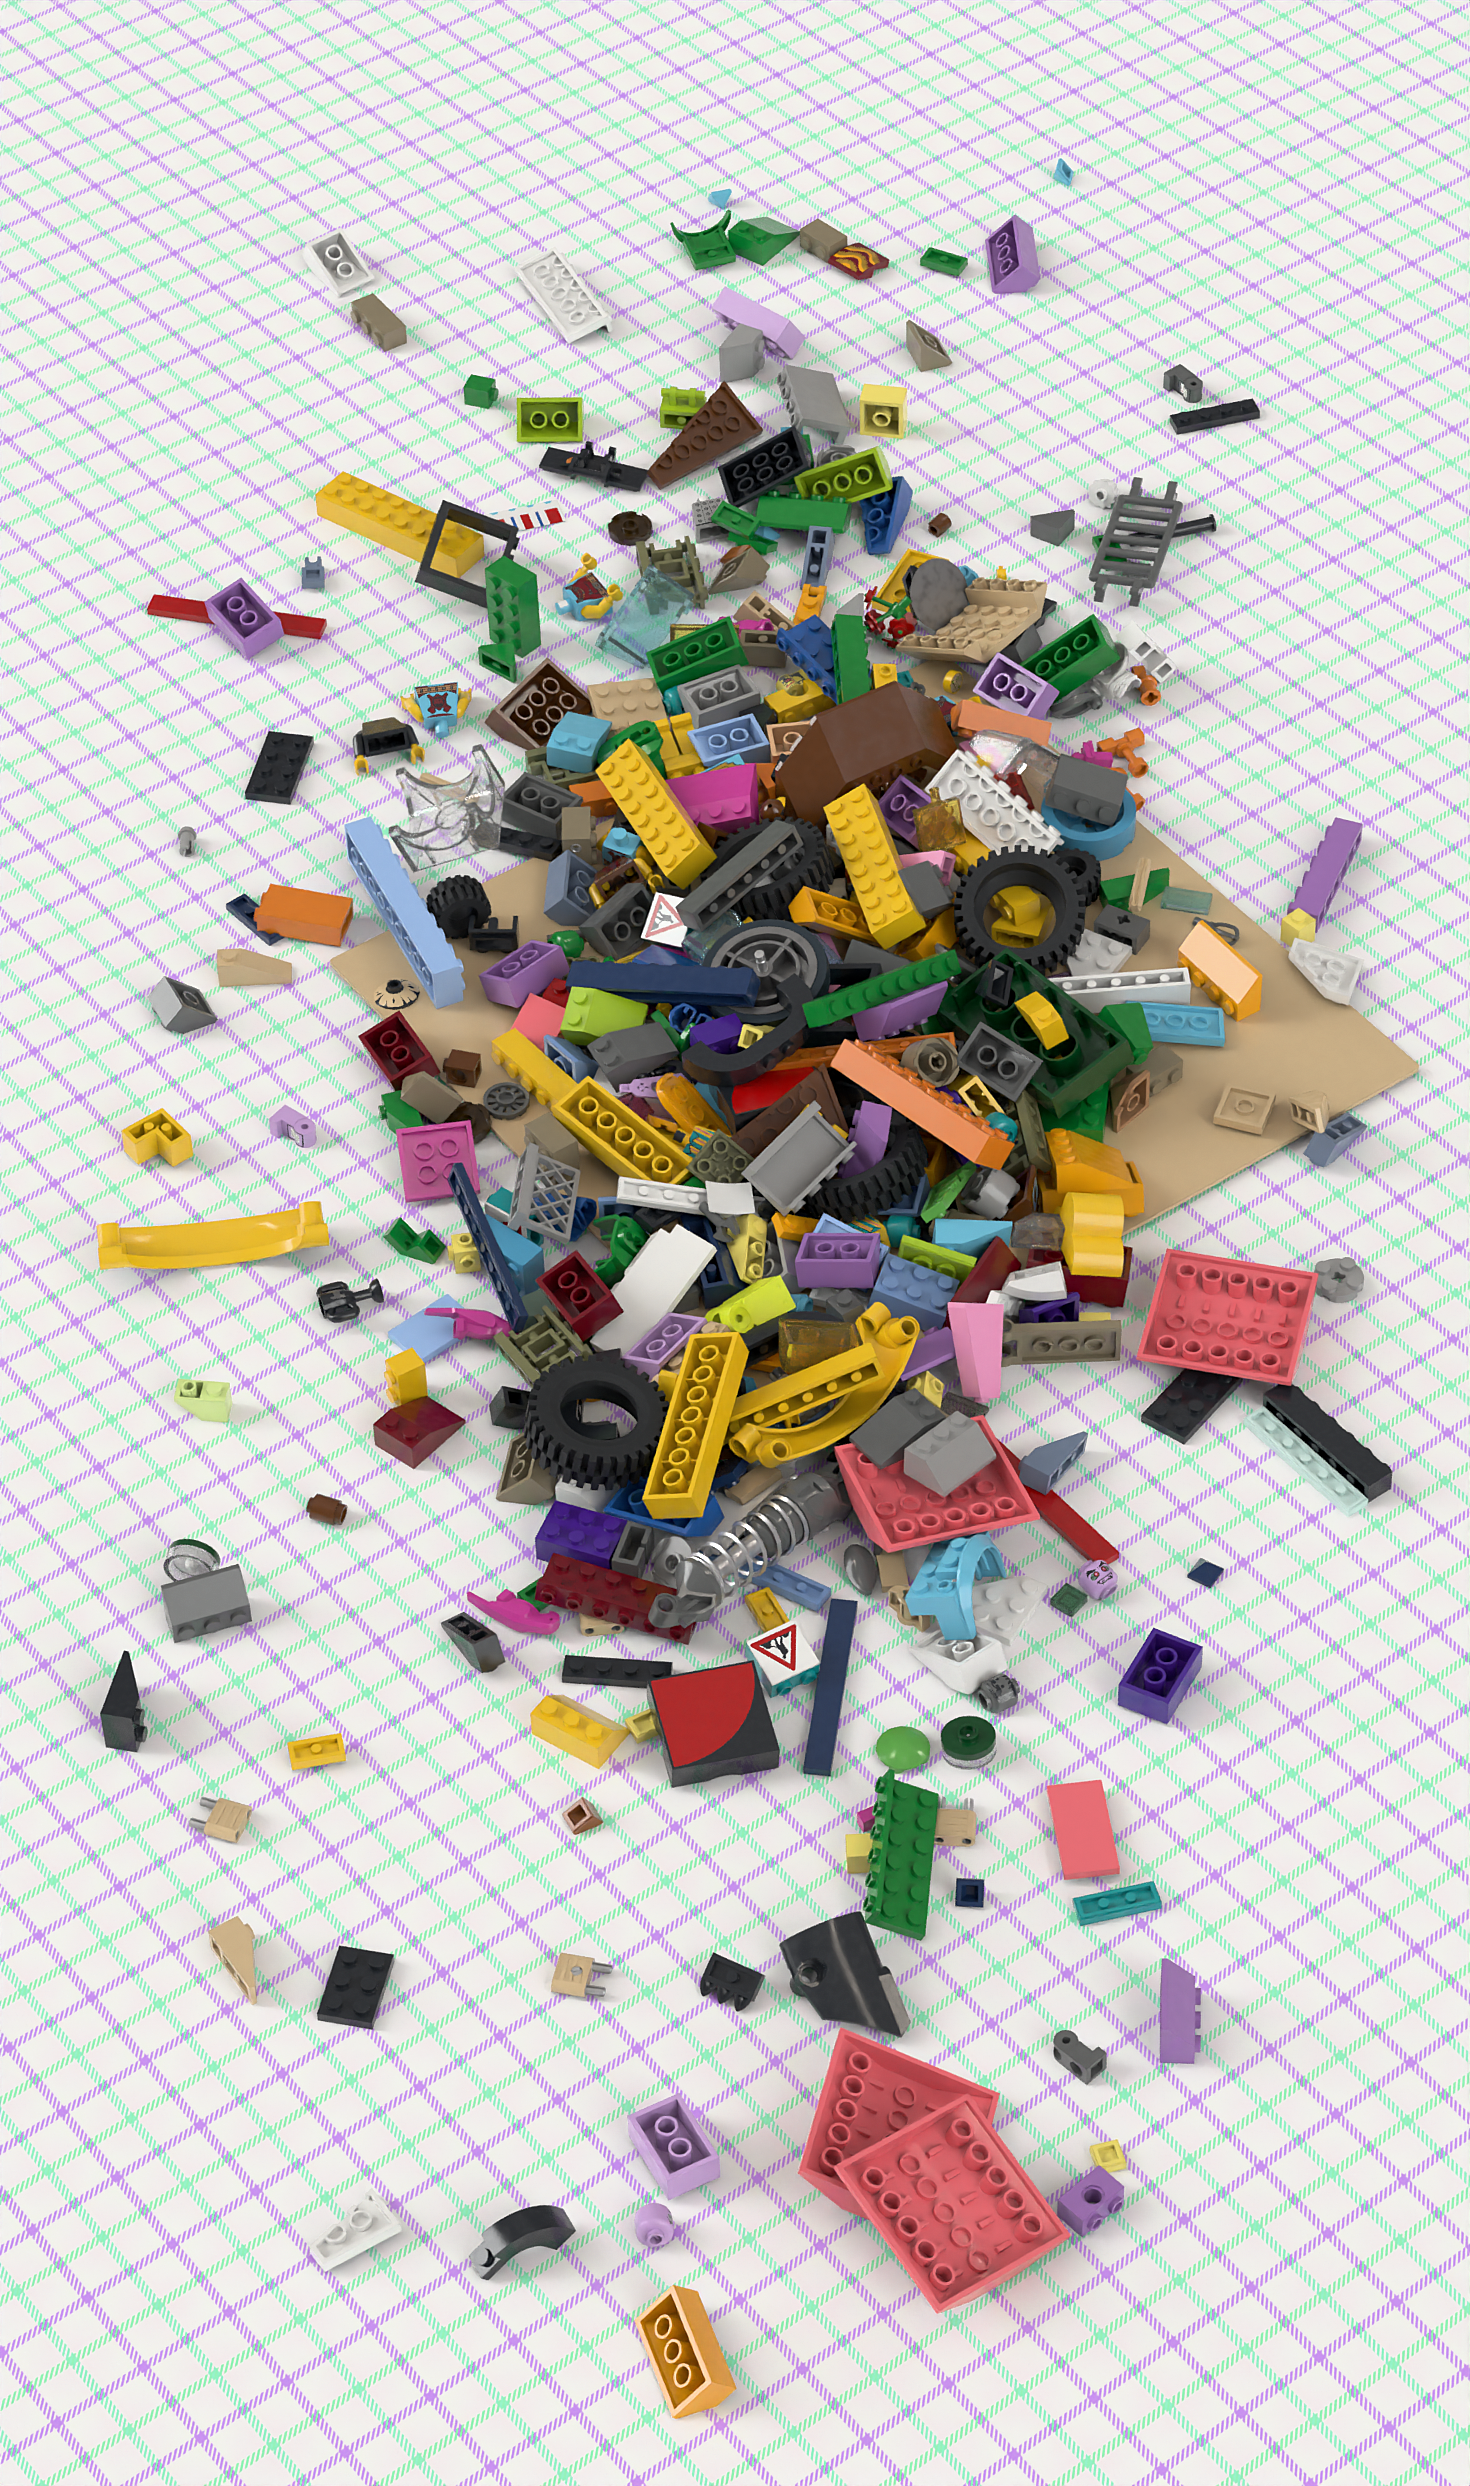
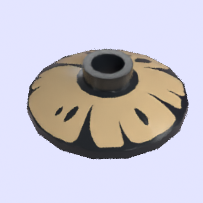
[374,979,420,1010]

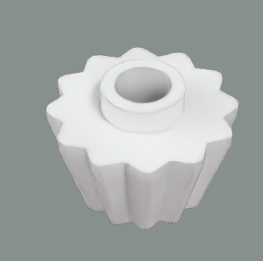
[1088,479,1119,509]

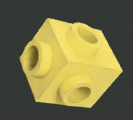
[447,1232,481,1274]
[906,1370,944,1409]

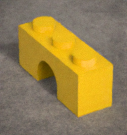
[764,678,837,724]

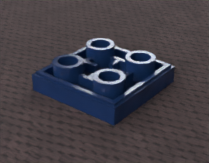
[709,1456,749,1495]

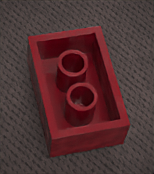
[358,1010,441,1092]
[535,1250,624,1342]

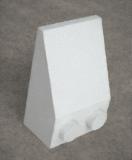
[302,227,374,297]
[909,1628,1008,1694]

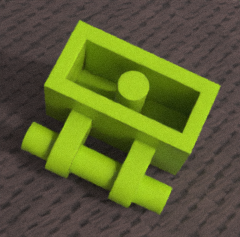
[660,386,707,429]

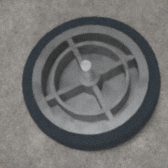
[702,919,830,1027]

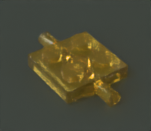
[913,787,966,853]

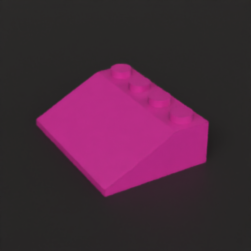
[665,763,760,833]

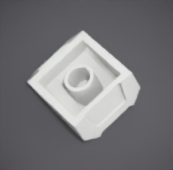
[1002,1261,1067,1301]

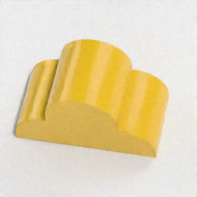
[1051,1192,1124,1277]

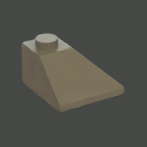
[708,547,770,595]

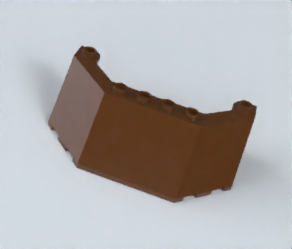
[775,680,958,841]

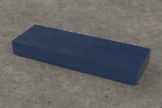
[226,893,285,946]

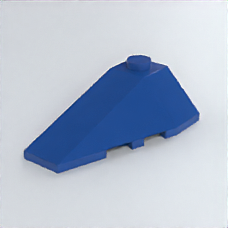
[859,476,913,555]

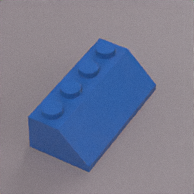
[603,1476,725,1537]

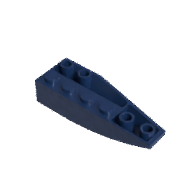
[677,1213,750,1309]

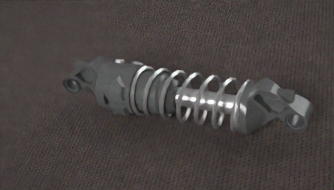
[648,1469,853,1629]

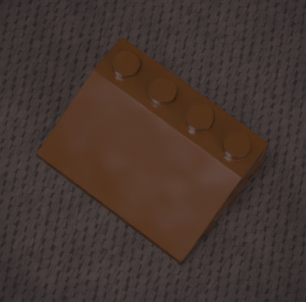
[484,657,592,751]

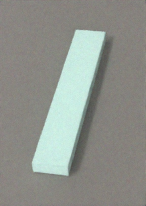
[1243,1406,1368,1517]

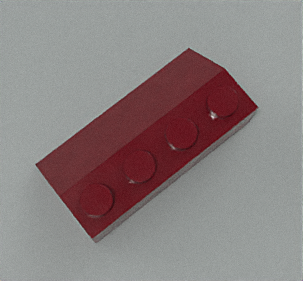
[945,1236,1022,1331]

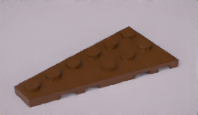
[647,381,763,490]
[730,1063,849,1159]

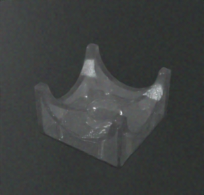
[388,744,505,873]

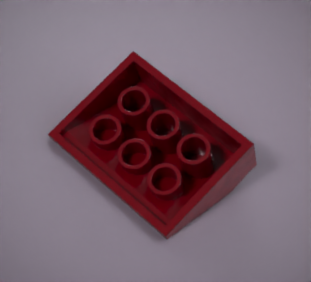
[1026,1229,1133,1308]

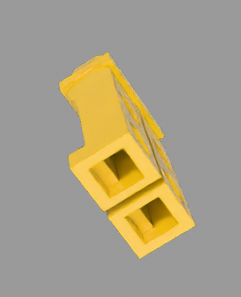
[653,712,708,779]

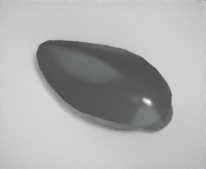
[1049,692,1103,719]
[844,1544,877,1596]

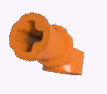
[1131,665,1161,706]

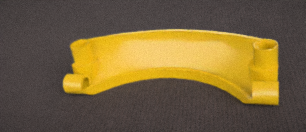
[96,1201,329,1270]
[729,1302,920,1468]

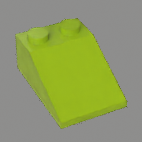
[560,986,649,1045]

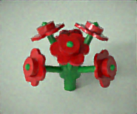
[864,586,918,649]

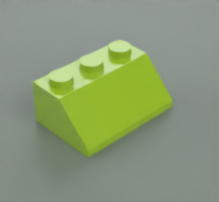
[517,397,584,442]

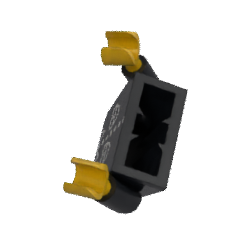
[352,717,425,775]

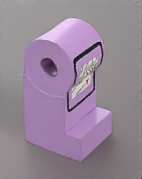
[269,1105,317,1148]

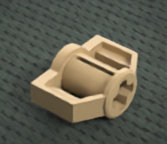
[889,1585,930,1633]

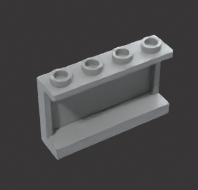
[777,364,851,444]
[741,1100,857,1217]

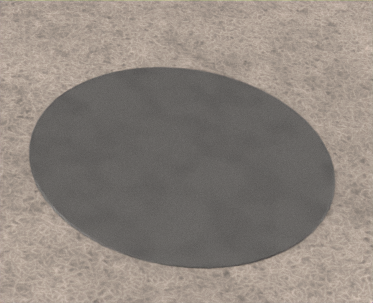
[910,558,968,631]

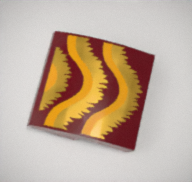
[828,242,890,280]

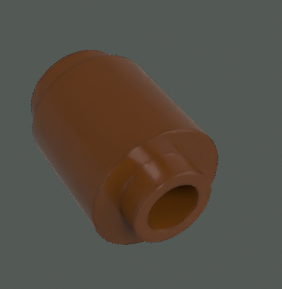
[306,1493,348,1526]

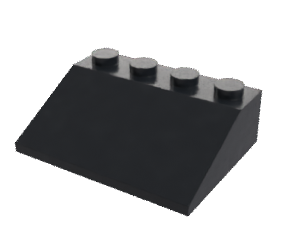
[717,425,811,508]

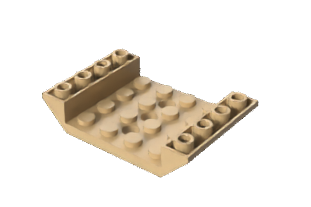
[896,577,1047,663]

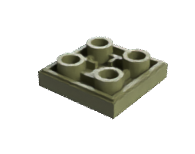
[686,1129,755,1185]

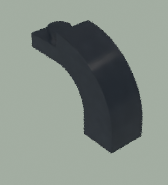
[469,2205,576,2280]

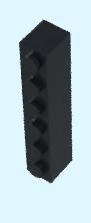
[1263,1384,1393,1503]

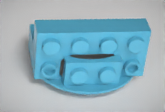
[905,1531,1007,1640]

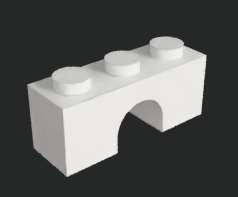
[1116,620,1178,683]

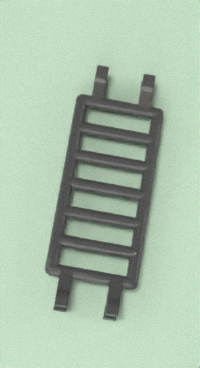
[1088,477,1183,607]

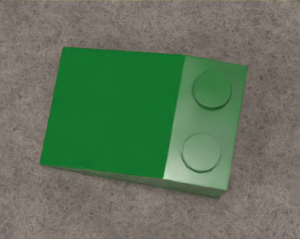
[728,217,800,266]

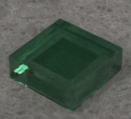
[1050,1583,1088,1618]

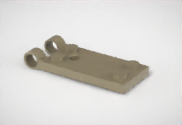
[1001,1318,1122,1367]

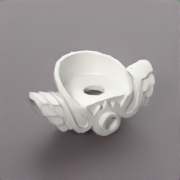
[1082,642,1142,700]

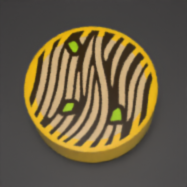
[943,670,963,694]

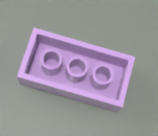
[711,286,806,359]

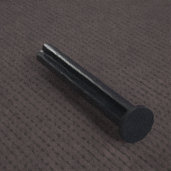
[1128,514,1216,547]

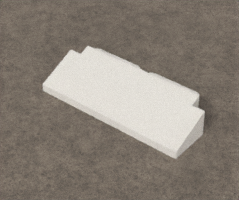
[590,1224,717,1356]
[660,1455,796,1557]

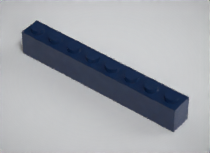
[565,960,761,1007]

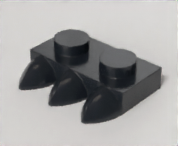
[700,1952,765,2012]

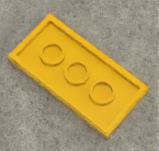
[872,548,949,618]

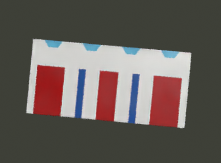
[485,499,566,531]

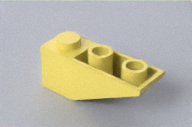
[726,1213,768,1285]

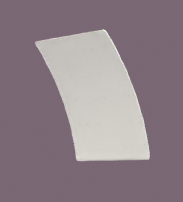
[705,1181,755,1214]

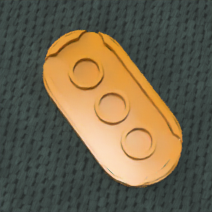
[656,1073,731,1136]

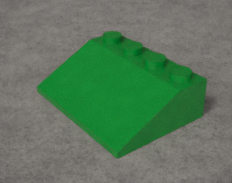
[1037,1080,1112,1143]

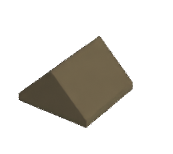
[906,320,952,372]
[400,1071,463,1124]

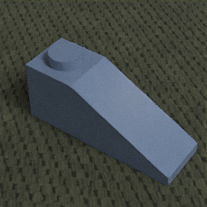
[800,526,835,590]
[1303,1112,1367,1168]
[1018,1431,1088,1495]

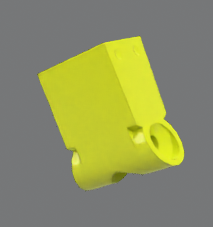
[705,1275,796,1334]

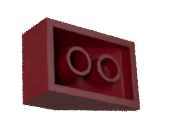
[373,1396,466,1469]

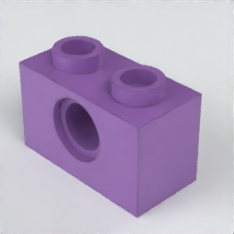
[1057,2165,1124,2237]

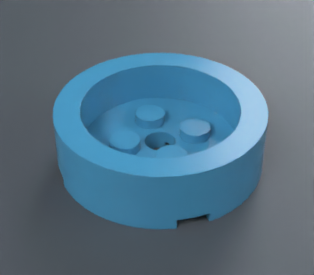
[1041,789,1136,861]

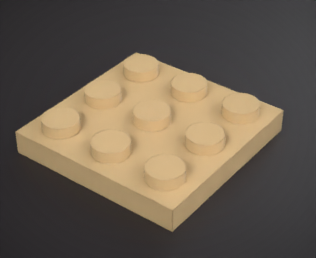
[587,678,671,734]

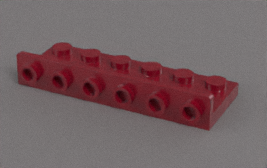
[535,1553,698,1645]

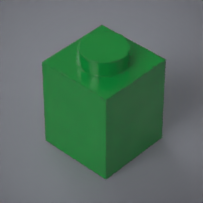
[463,374,499,409]

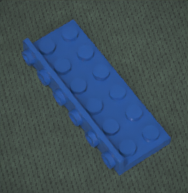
[776,614,871,705]

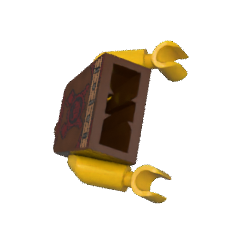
[589,857,665,909]

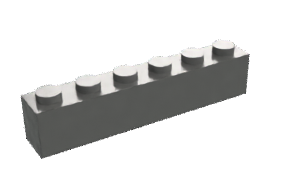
[675,820,803,932]

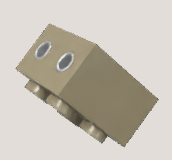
[562,807,597,867]

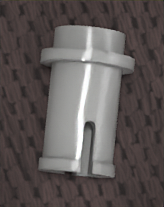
[178,826,197,857]

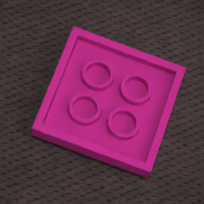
[396,1120,480,1203]

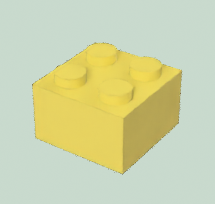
[859,384,907,439]

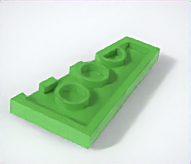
[921,1160,977,1223]

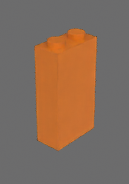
[254,884,354,947]

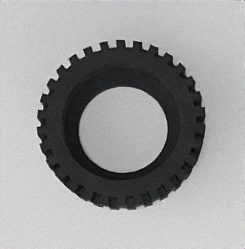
[700,817,835,927]
[954,845,1086,976]
[802,1101,928,1223]
[523,1355,669,1491]

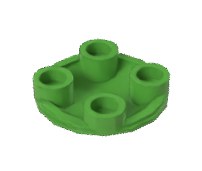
[876,1726,930,1774]

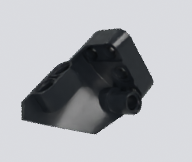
[779,1911,911,2038]

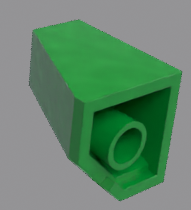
[1097,1002,1154,1065]

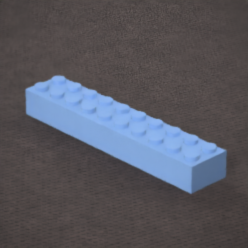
[344,816,465,1009]

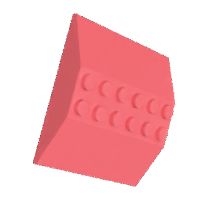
[1136,1248,1319,1386]
[834,1415,1040,1553]
[798,2028,1000,2221]
[834,2093,1071,2314]

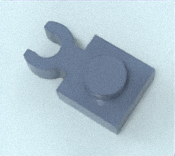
[302,556,325,589]

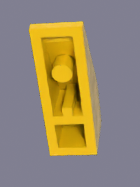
[1015,991,1069,1050]

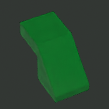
[383,1217,446,1264]

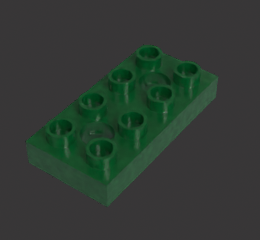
[935,948,1135,1119]

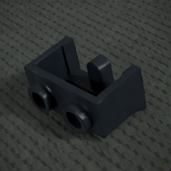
[468,915,520,953]

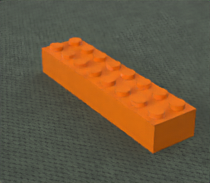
[830,1039,1015,1170]

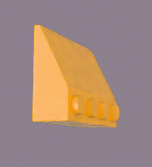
[1044,1128,1133,1194]
[1037,1161,1144,1223]

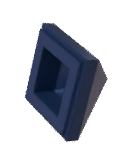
[1187,1558,1224,1588]
[955,1878,985,1908]

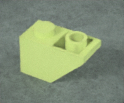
[174,1379,232,1423]

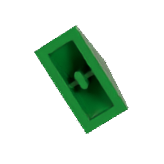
[478,643,517,683]

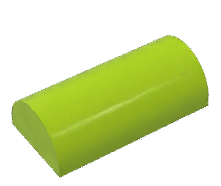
[794,446,893,503]

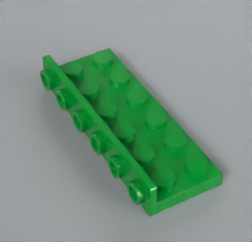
[863,1769,939,1941]

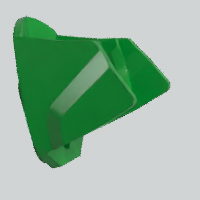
[597,720,667,779]
[593,1214,650,1290]

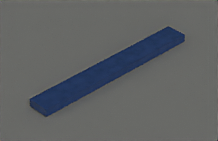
[447,1162,529,1333]
[803,1598,858,1776]

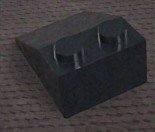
[100,1650,148,1752]

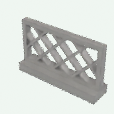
[508,1142,581,1244]

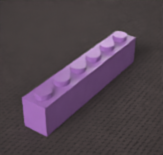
[1287,817,1363,933]

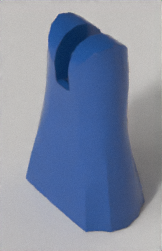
[669,1003,714,1033]
[533,1188,597,1242]

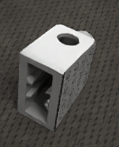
[692,495,729,543]

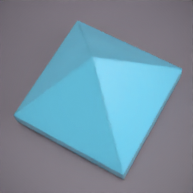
[1054,158,1074,186]
[708,189,732,209]
[755,526,781,541]

